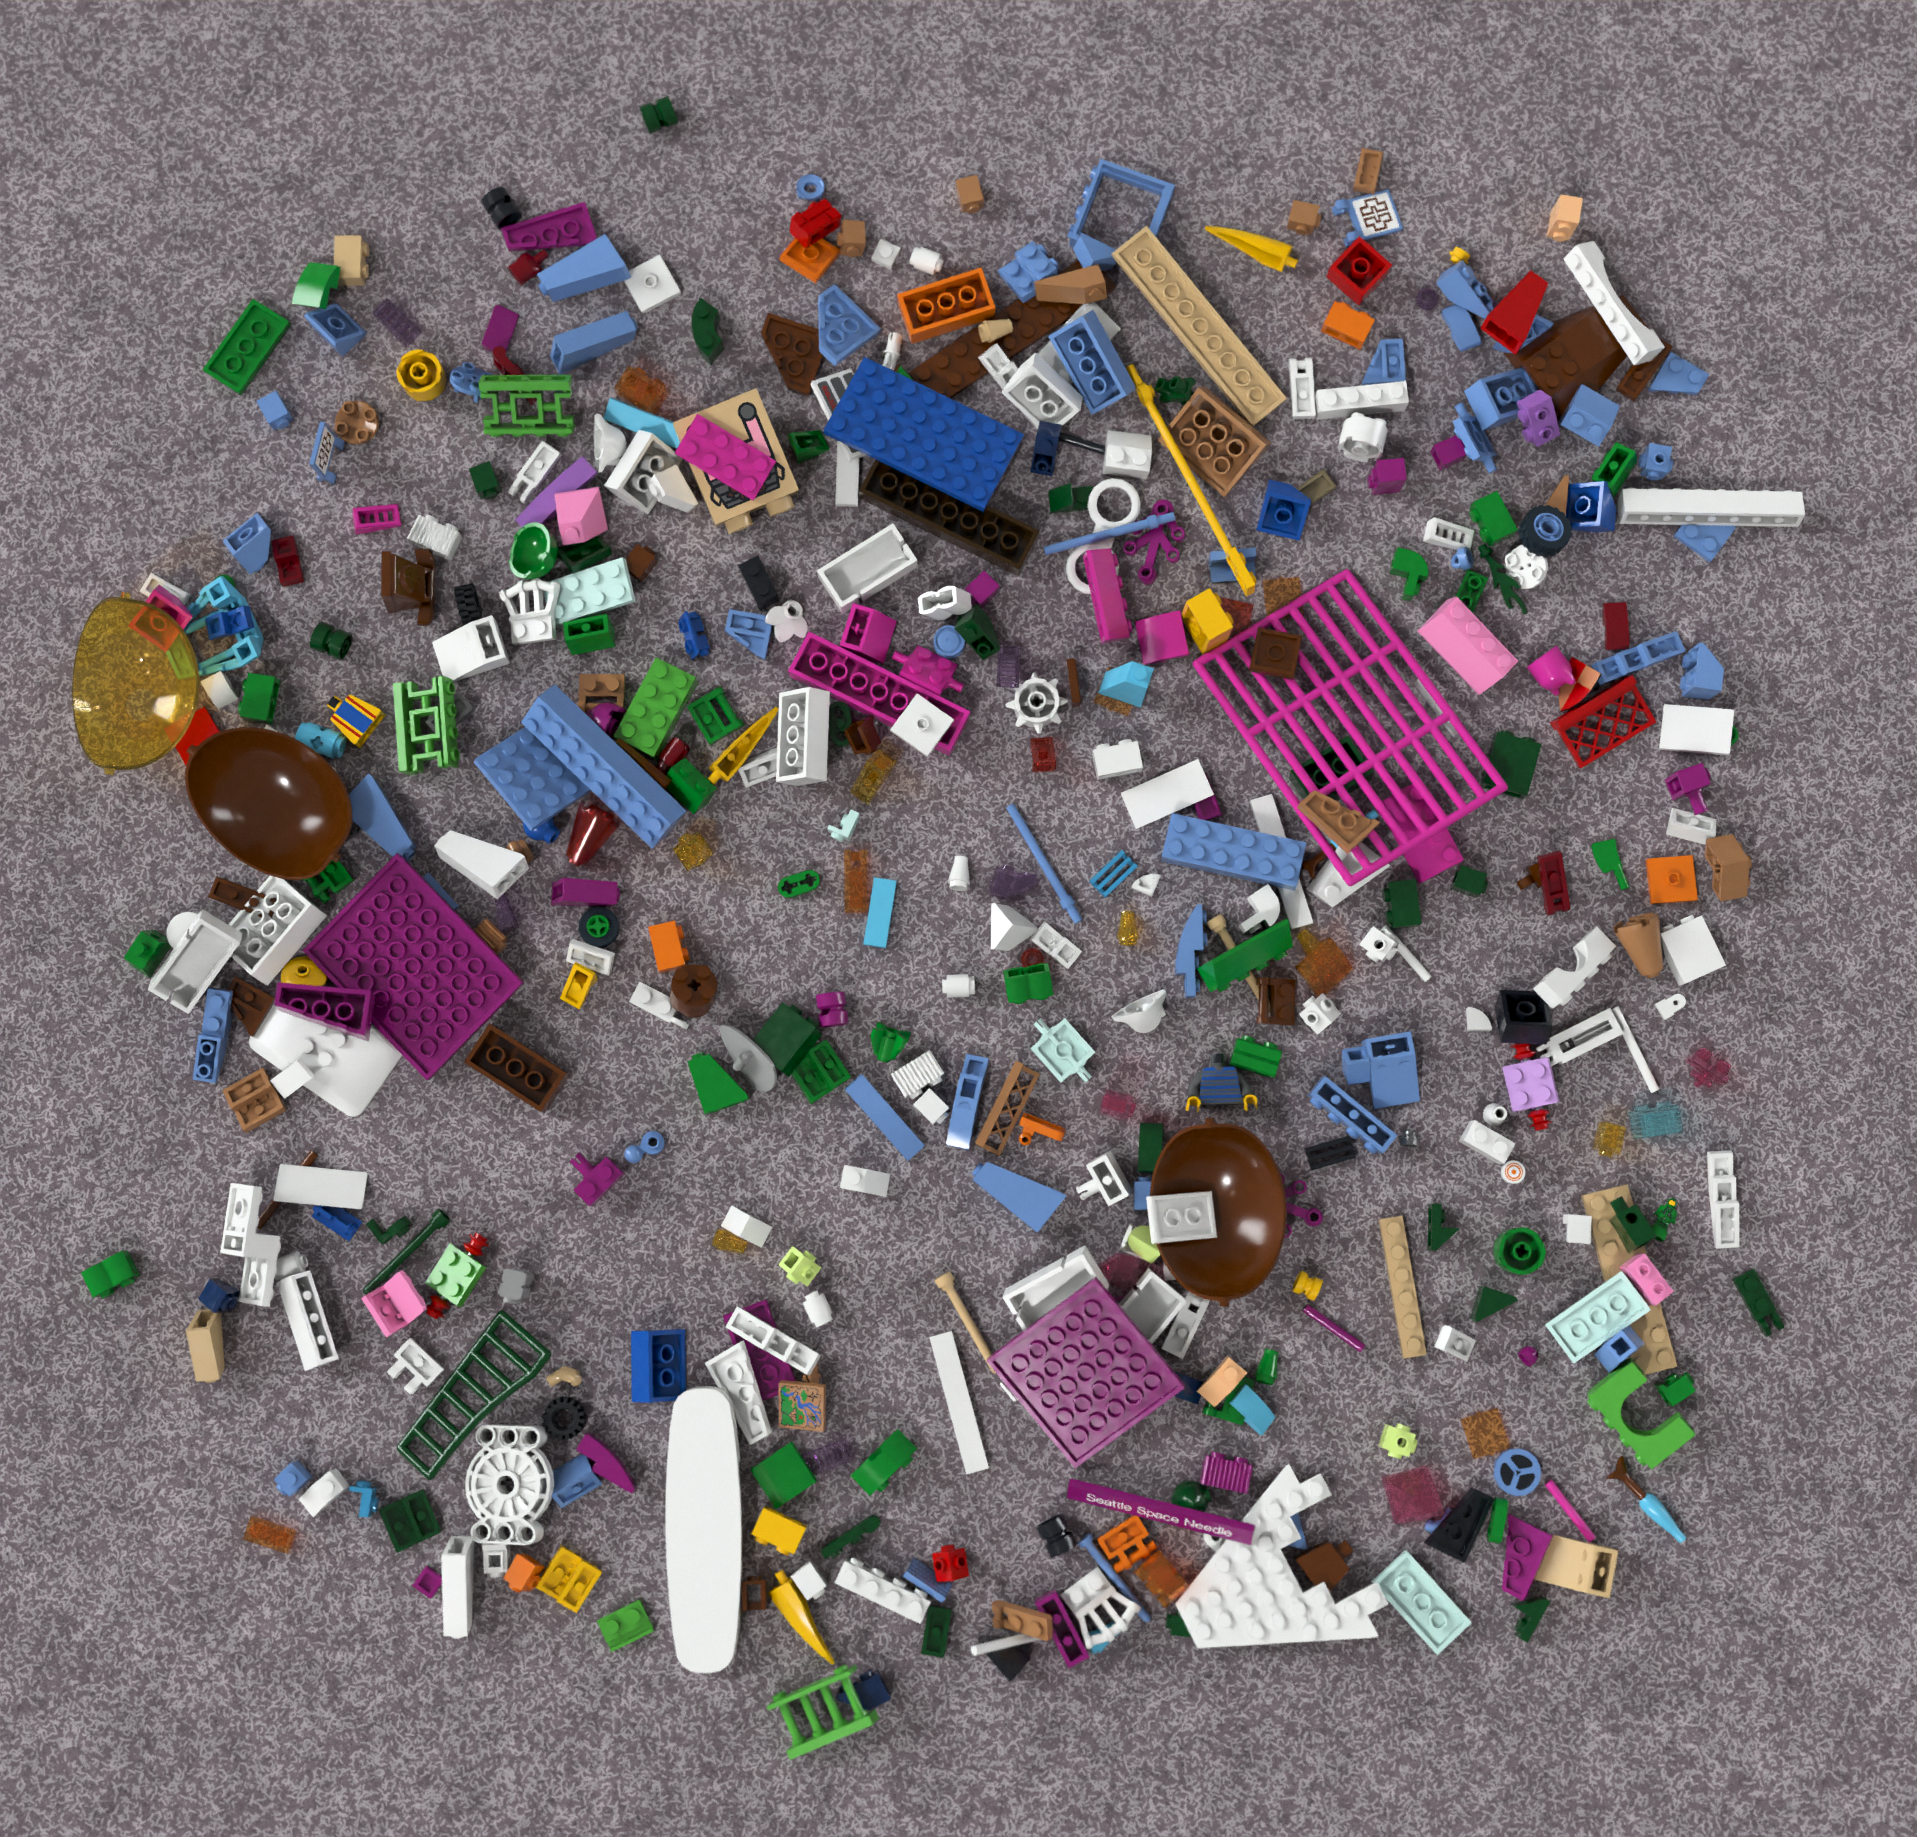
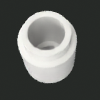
[910,247,944,275]
[942,974,975,998]
[274,1251,308,1280]
[803,1291,833,1327]

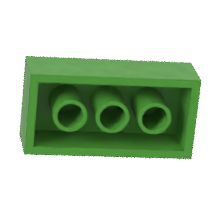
[613,657,698,762]

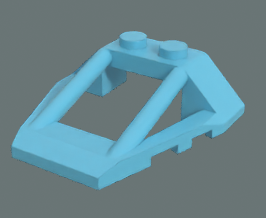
[167,576,264,680]

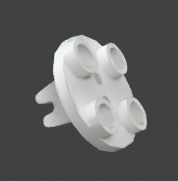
[1505,545,1548,589]

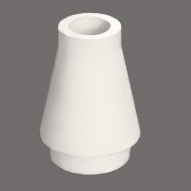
[948,856,970,891]
[1483,1103,1507,1126]

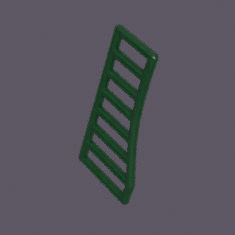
[396,1310,552,1480]

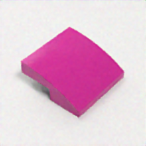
[1135,611,1189,665]

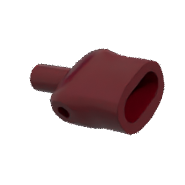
[507,249,549,286]

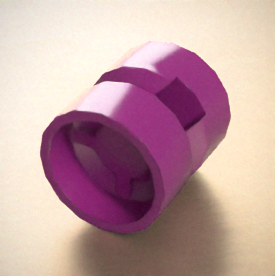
[816,991,849,1028]

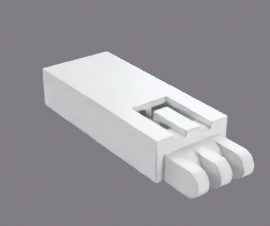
[1535,1008,1624,1066]

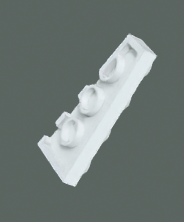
[705,1340,772,1445]

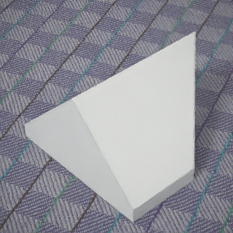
[991,903,1038,951]

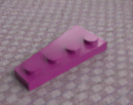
[501,202,597,252]

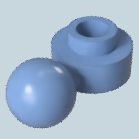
[624,1131,664,1163]

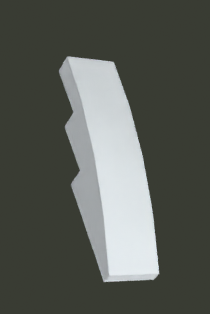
[978,344,1038,429]
[1707,1150,1739,1249]
[726,1307,821,1376]

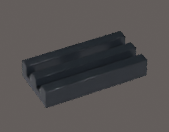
[1304,1136,1356,1171]

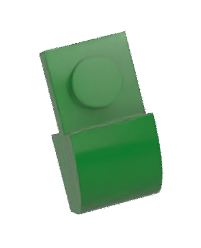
[1389,547,1428,601]

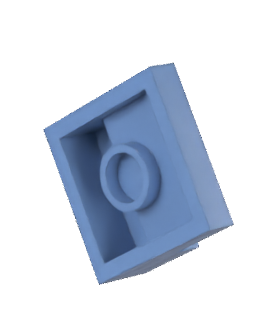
[998,241,1059,303]

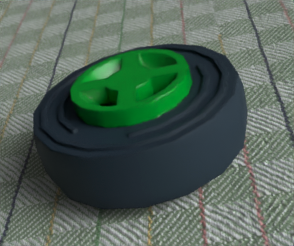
[578,907,620,948]

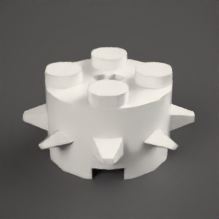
[1006,672,1068,734]

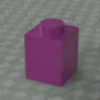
[1430,435,1467,471]
[965,571,1000,608]

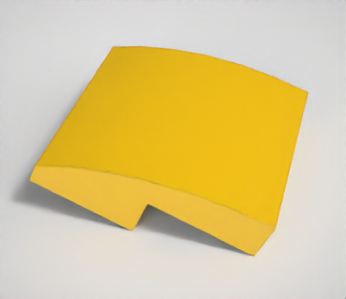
[536,1545,602,1613]

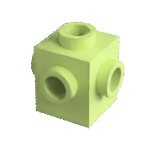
[779,1246,821,1287]
[1378,1423,1417,1459]

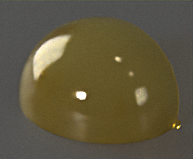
[72,592,200,775]

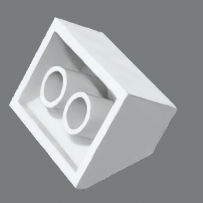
[1002,353,1083,426]
[604,430,683,514]

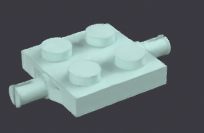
[1030,1018,1095,1083]

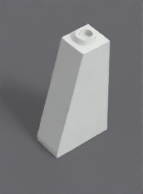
[434,830,529,899]
[442,1536,474,1639]

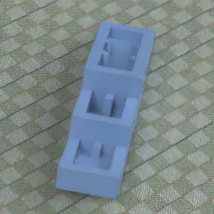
[1591,631,1686,685]
[845,1074,925,1161]

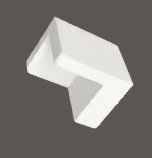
[1563,1214,1592,1244]

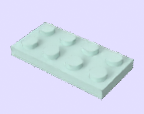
[543,557,636,627]
[1545,1270,1651,1363]
[1371,1550,1472,1655]

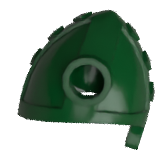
[1171,1480,1212,1512]

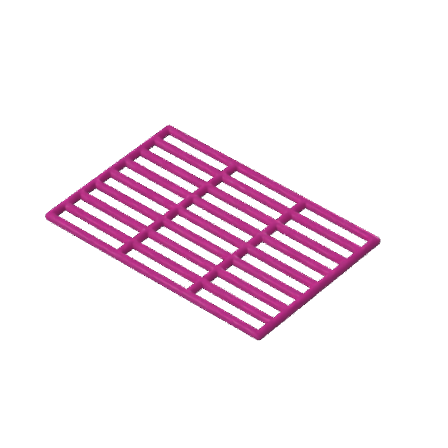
[1193,569,1508,886]

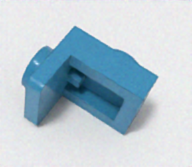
[349,1481,379,1518]

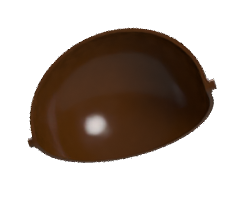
[185,727,352,880]
[1150,1118,1287,1307]

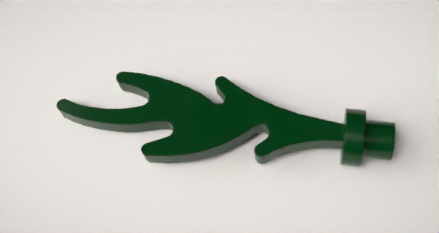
[1478,544,1528,615]

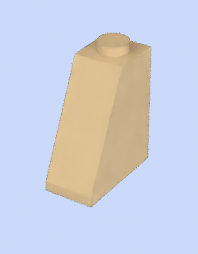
[186,1309,225,1383]

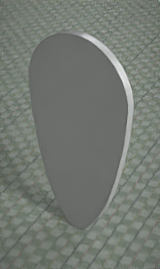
[719,1024,777,1092]

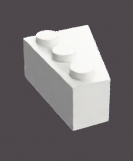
[1306,842,1390,907]

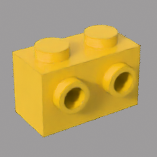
[752,1506,808,1555]

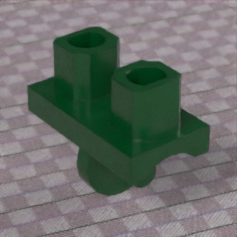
[1155,376,1197,405]

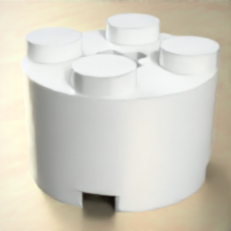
[1338,413,1388,462]

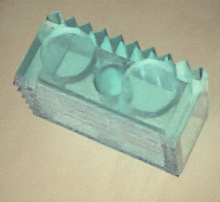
[1628,1101,1684,1139]

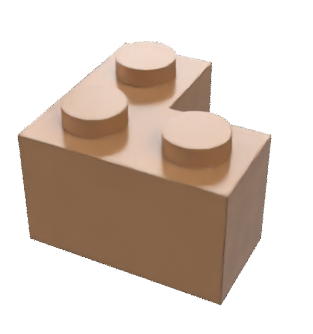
[1705,834,1752,902]

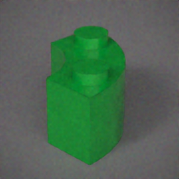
[850,1428,917,1496]

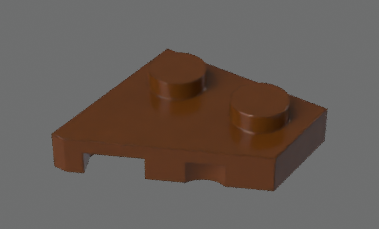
[227,976,275,1037]

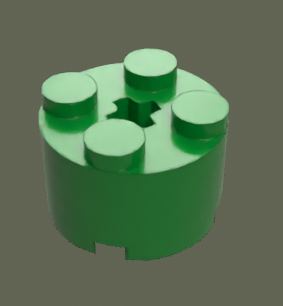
[1493,1228,1546,1275]

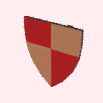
[1559,657,1602,712]

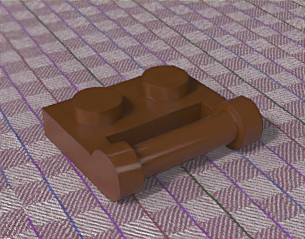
[1256,977,1295,1026]

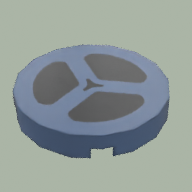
[1493,1448,1541,1496]

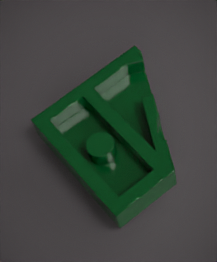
[557,536,612,574]

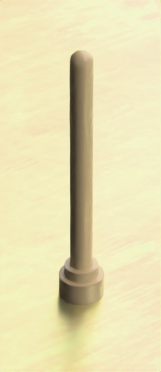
[1206,913,1271,1013]
[934,1271,996,1374]

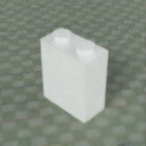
[1660,914,1726,986]

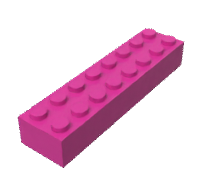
[788,632,970,756]

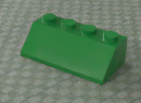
[1197,918,1293,993]

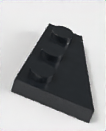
[1424,1487,1494,1563]

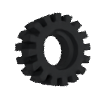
[454,583,483,625]
[542,1396,587,1440]

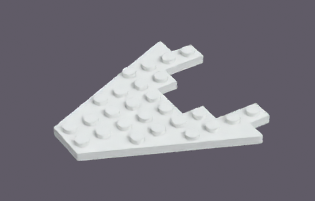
[1175,1464,1388,1648]

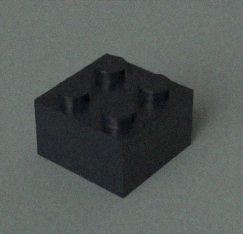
[1495,990,1553,1045]

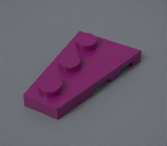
[1502,1514,1553,1601]

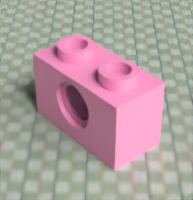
[1619,1253,1674,1306]

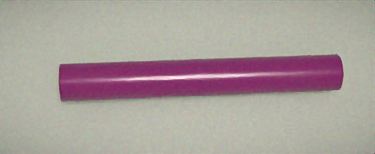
[1302,1304,1365,1352]

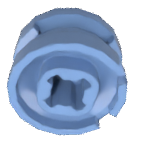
[933,625,965,660]

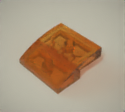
[1295,937,1353,997]

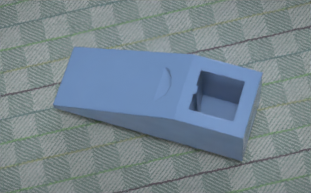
[1436,260,1498,319]

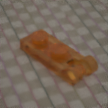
[844,849,868,913]

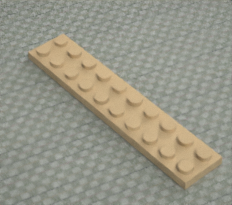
[1112,226,1287,426]

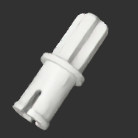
[883,332,903,370]

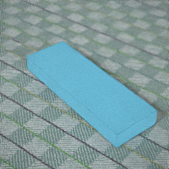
[863,877,897,948]

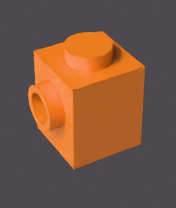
[503,1553,545,1593]

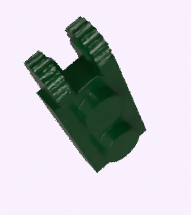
[1732,1269,1784,1337]
[821,1514,881,1559]

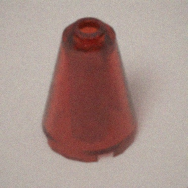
[566,801,622,867]

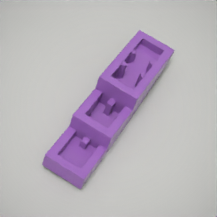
[515,457,598,527]

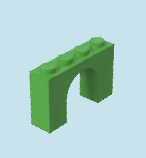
[1587,1357,1696,1470]

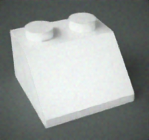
[1102,430,1152,479]

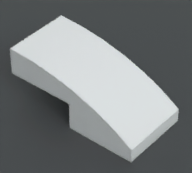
[1030,922,1082,969]
[270,1058,315,1099]

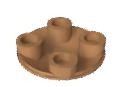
[335,401,379,445]

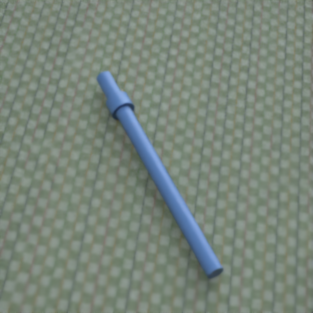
[1043,512,1175,555]
[1006,804,1083,924]

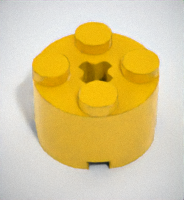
[396,349,446,401]

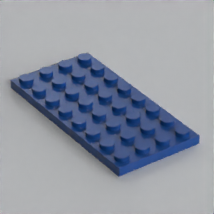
[823,357,1024,512]

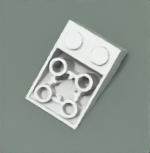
[432,615,510,682]

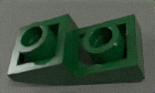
[1138,1123,1164,1173]

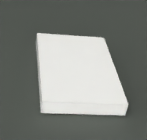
[1659,704,1734,756]
[1146,1191,1217,1244]

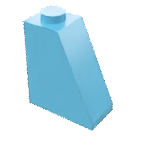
[1098,661,1154,708]

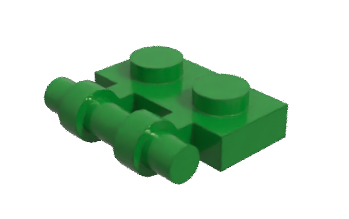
[302,860,355,904]

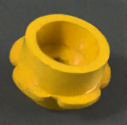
[1449,247,1470,265]

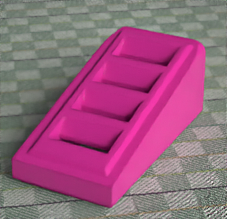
[352,504,401,534]

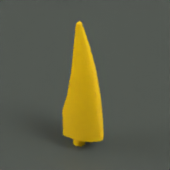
[1205,226,1298,272]
[708,707,779,785]
[767,1569,835,1665]

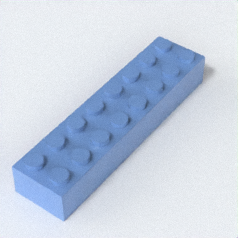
[521,684,686,849]

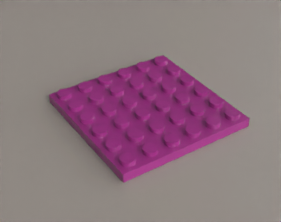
[986,1276,1185,1468]

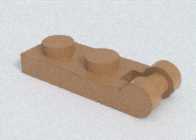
[992,1600,1053,1641]

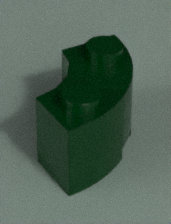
[691,297,724,366]

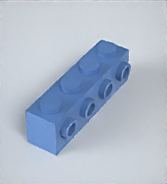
[1307,1076,1398,1154]

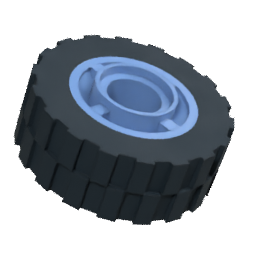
[1518,505,1572,558]

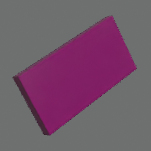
[723,1299,797,1401]

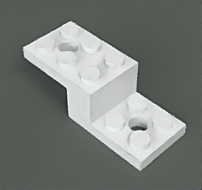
[220,1183,281,1307]

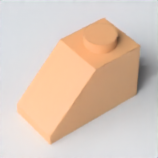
[1197,1356,1247,1407]

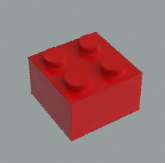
[1326,236,1392,306]

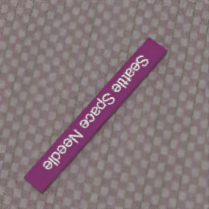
[1067,1478,1255,1545]

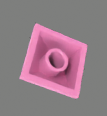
[555,487,608,545]

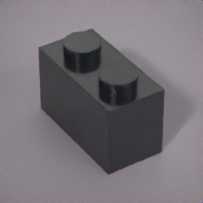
[738,556,779,611]

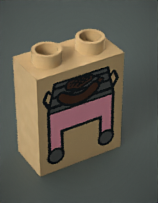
[673,388,799,534]

